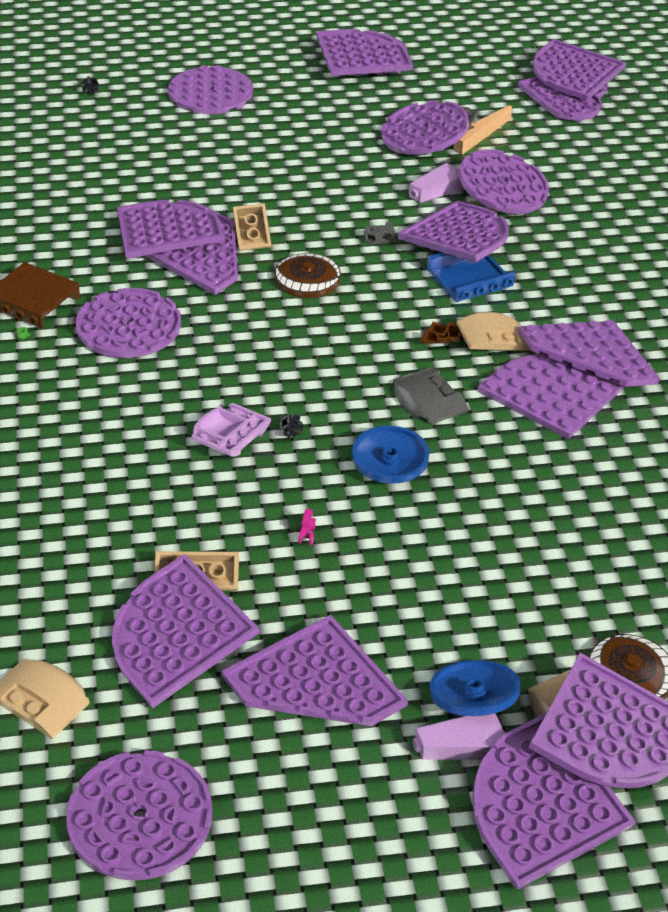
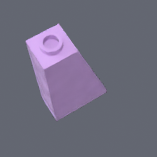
[409,163,464,203]
[413,713,505,760]

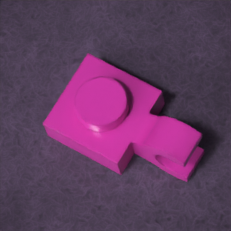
[298,509,316,545]

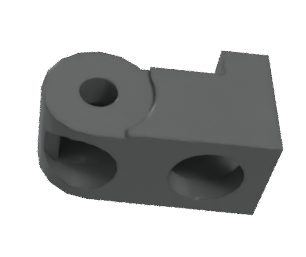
[364,222,395,244]

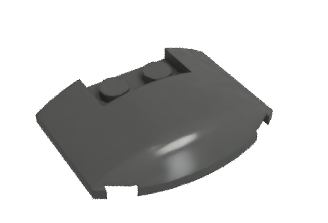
[393,367,469,425]

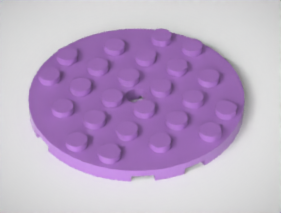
[168,65,253,114]
[381,100,469,155]
[459,149,549,215]
[76,288,181,359]
[67,750,212,880]

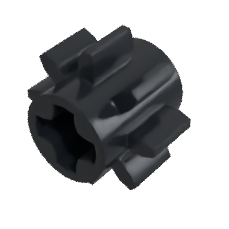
[81,76,99,95]
[280,414,303,437]

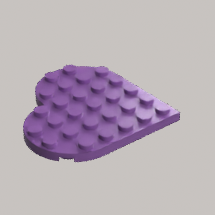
[517,76,608,122]

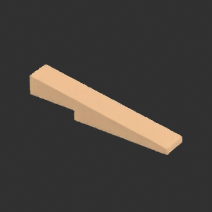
[454,105,512,155]

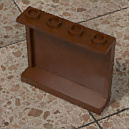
[0,262,80,329]

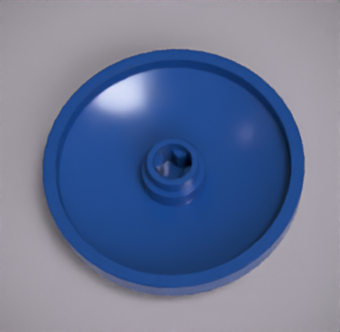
[352,426,429,484]
[430,660,520,716]

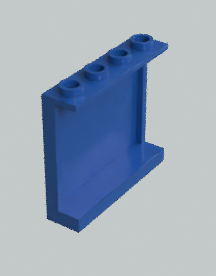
[427,252,515,302]

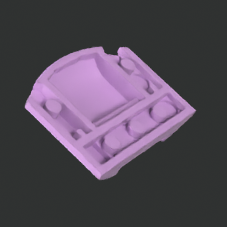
[192,403,271,457]

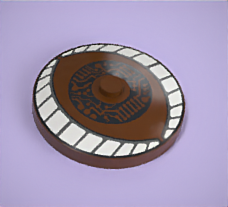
[274,253,341,298]
[589,634,668,700]

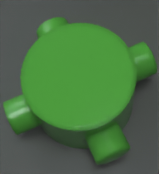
[15,327,30,339]

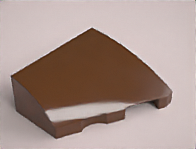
[421,321,464,344]

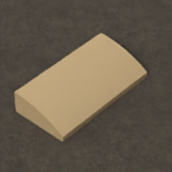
[154,551,239,591]

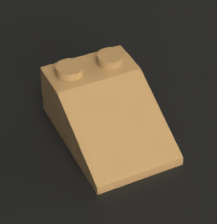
[233,203,271,251]

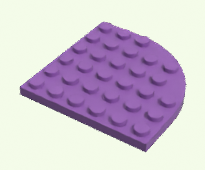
[316,29,413,77]
[533,39,626,101]
[117,200,224,258]
[398,201,509,262]
[478,353,625,440]
[112,554,260,709]
[528,653,668,788]
[473,713,636,890]

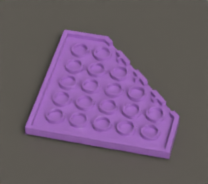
[143,209,238,295]
[519,320,660,387]
[221,615,408,726]

